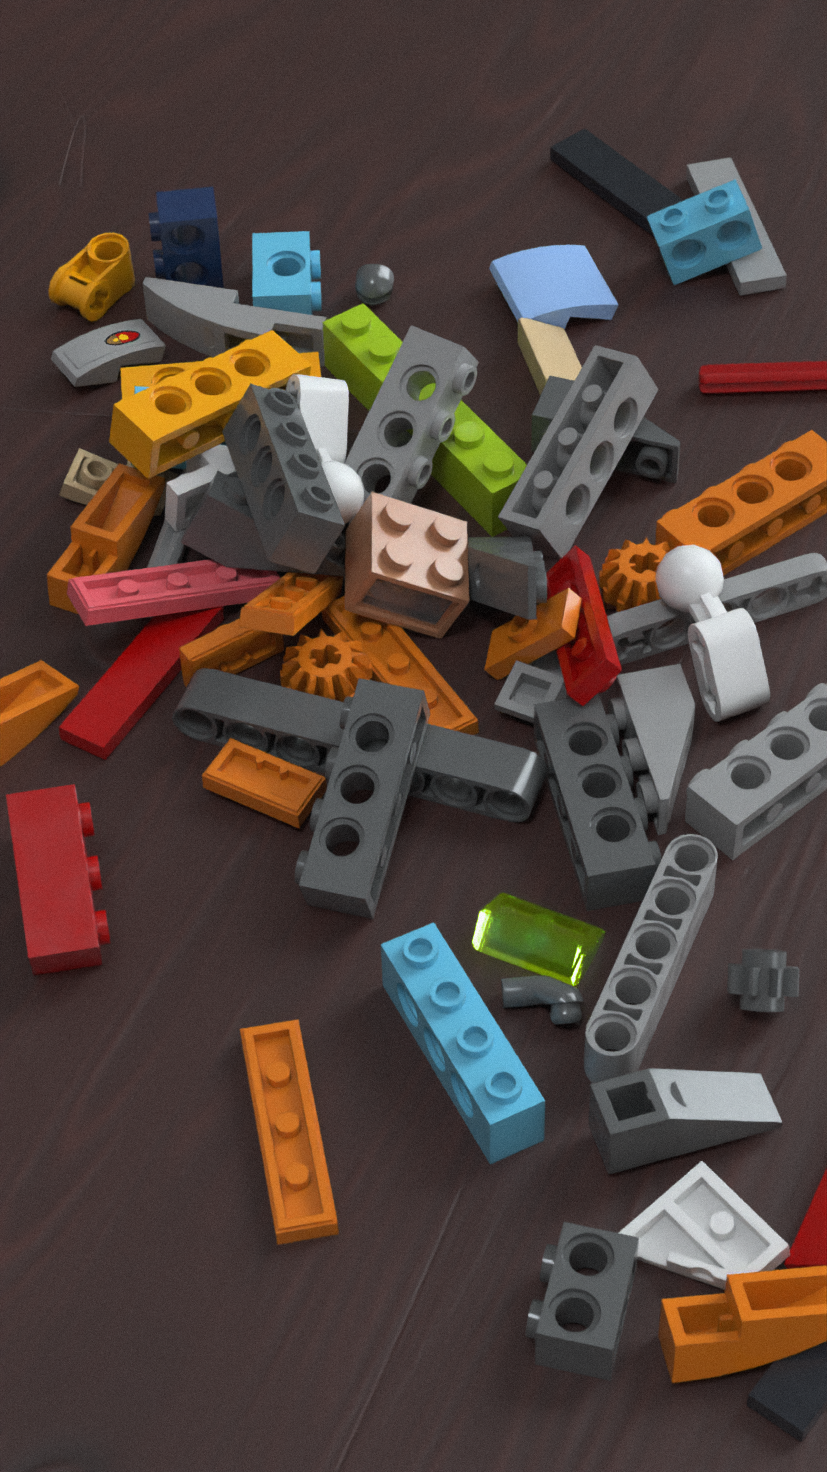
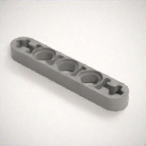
[607,553,827,665]

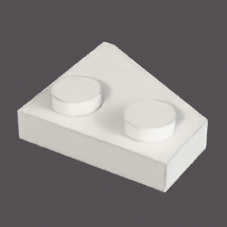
[619,1161,790,1290]

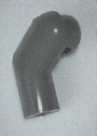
[501,975,584,1025]

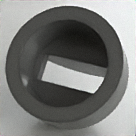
[355,264,394,306]

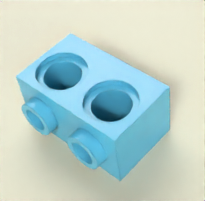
[647,179,762,285]

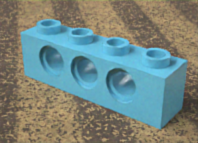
[381,922,545,1164]

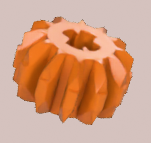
[599,536,671,612]
[280,628,372,702]

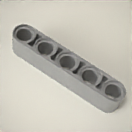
[584,834,718,1083]

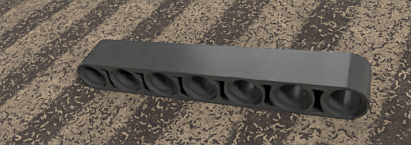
[172,668,548,822]

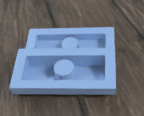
[489,245,619,329]

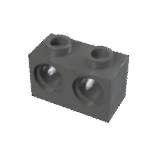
[526,1222,639,1381]

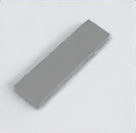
[686,157,786,296]

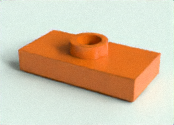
[484,588,582,680]
[179,618,284,687]
[202,738,327,828]

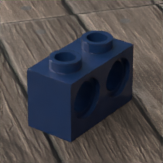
[149,187,224,288]

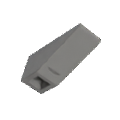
[608,664,695,835]

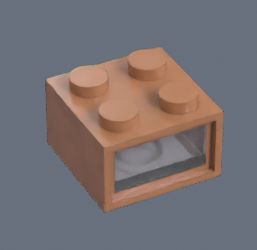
[345,492,469,639]

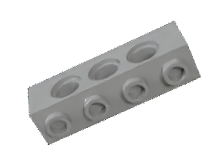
[344,325,479,527]
[498,345,659,560]
[685,683,827,860]

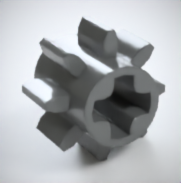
[727,949,800,1012]

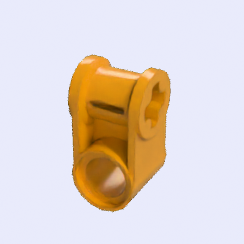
[49,233,135,322]

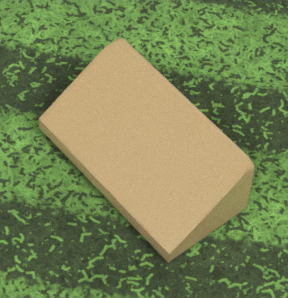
[518,318,582,395]

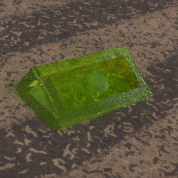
[472,892,606,986]

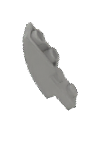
[143,277,327,366]

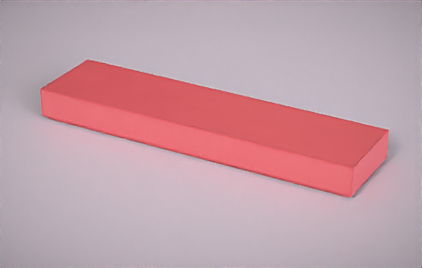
[67,559,280,626]

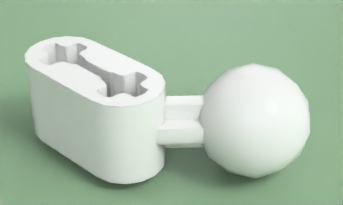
[285,374,364,524]
[655,545,770,722]

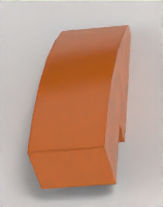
[47,463,165,615]
[0,660,79,767]
[658,1266,827,1383]

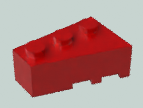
[6,784,111,976]

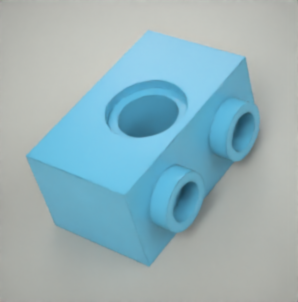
[252,231,322,315]

